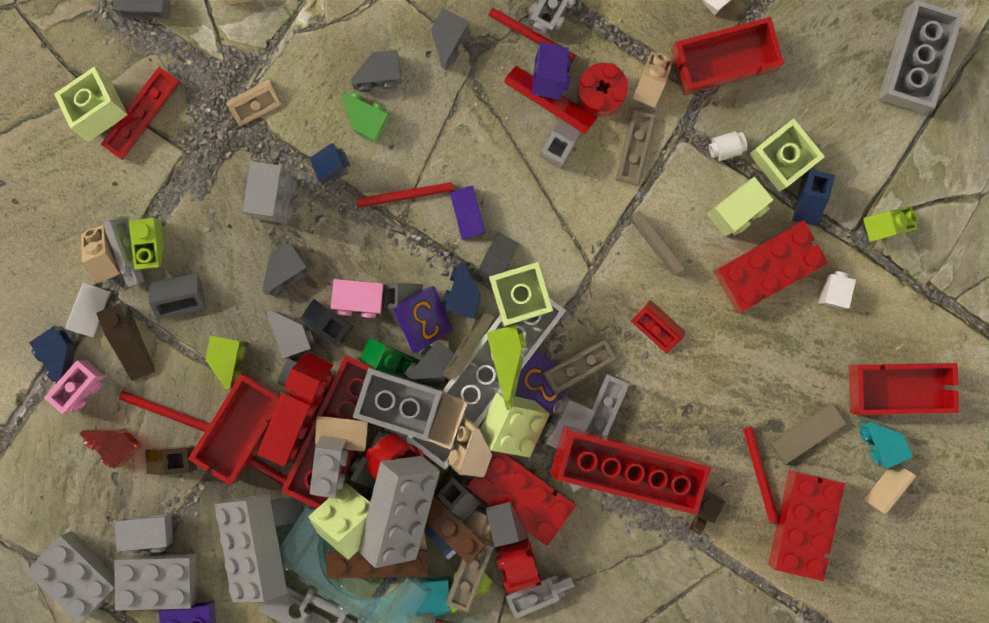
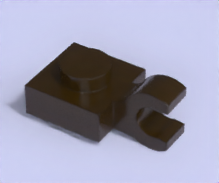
[689,490,726,535]

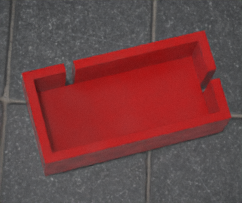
[671,17,784,96]
[713,221,829,313]
[257,353,334,467]
[849,363,959,415]
[188,373,281,485]
[466,451,576,546]
[768,469,845,581]

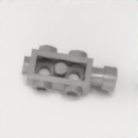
[528,0,575,35]

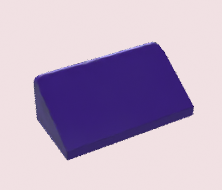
[450,185,485,240]

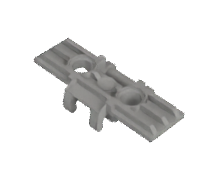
[258,585,358,623]

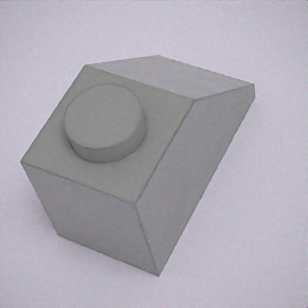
[267,310,316,359]

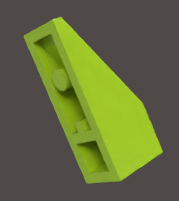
[486,325,527,410]

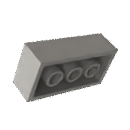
[878,0,964,114]
[358,456,440,568]
[215,494,287,602]

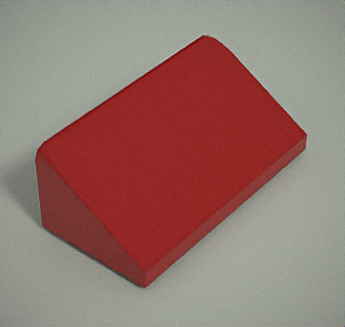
[631,300,686,354]

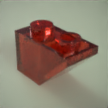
[79,429,142,469]

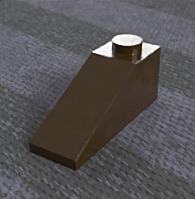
[96,303,156,381]

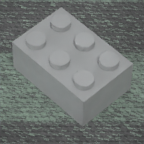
[242,161,297,225]
[353,368,443,441]
[26,531,115,623]
[114,553,198,610]

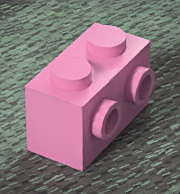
[331,279,384,318]
[44,360,105,414]

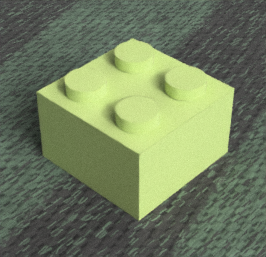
[54,66,128,142]
[749,118,825,191]
[707,177,773,236]
[489,262,553,326]
[480,392,550,457]
[308,483,370,560]

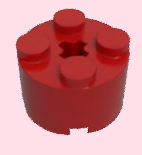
[577,63,628,117]
[366,433,426,480]
[495,538,542,594]

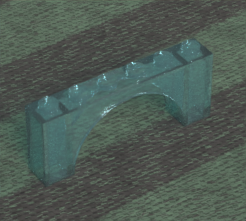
[279,506,432,623]

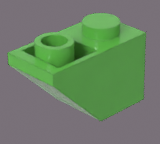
[342,92,390,144]

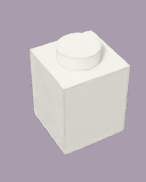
[818,271,856,309]

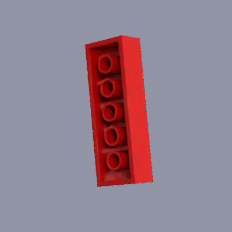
[281,355,378,508]
[550,425,711,515]

